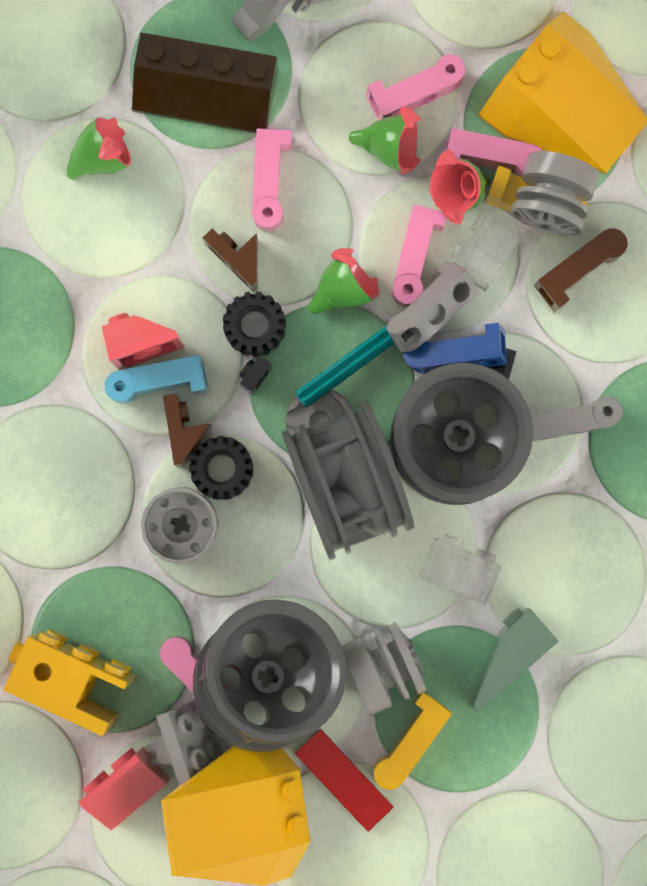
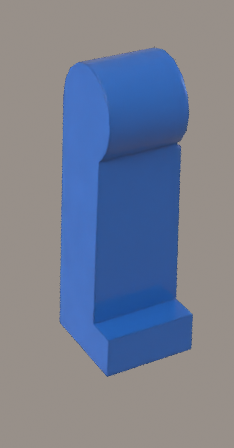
[403,322,507,374]

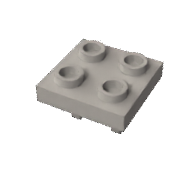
[145,700,222,786]

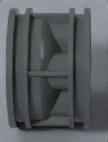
[390,363,533,505]
[281,400,415,561]
[193,600,346,752]

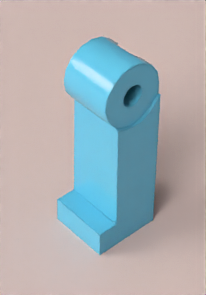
[105,355,209,404]

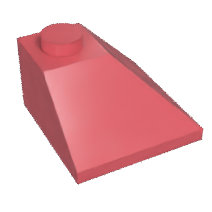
[101,313,185,370]

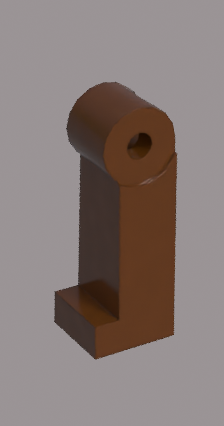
[534,228,628,313]

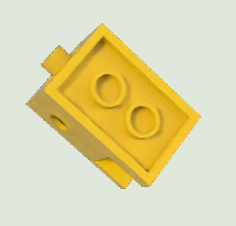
[3,629,137,737]

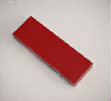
[295,728,394,832]

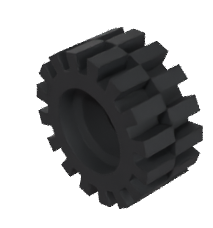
[223,291,286,357]
[189,436,253,500]

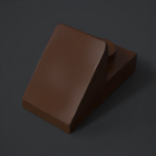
[202,228,258,293]
[163,393,212,467]

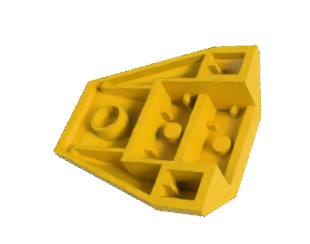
[478,11,647,174]
[161,746,311,886]

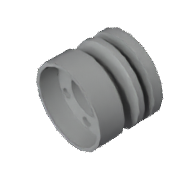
[510,151,600,236]
[141,487,218,564]
[342,622,426,716]

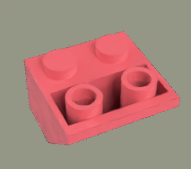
[78,746,170,831]

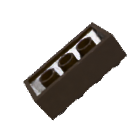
[132,32,278,133]

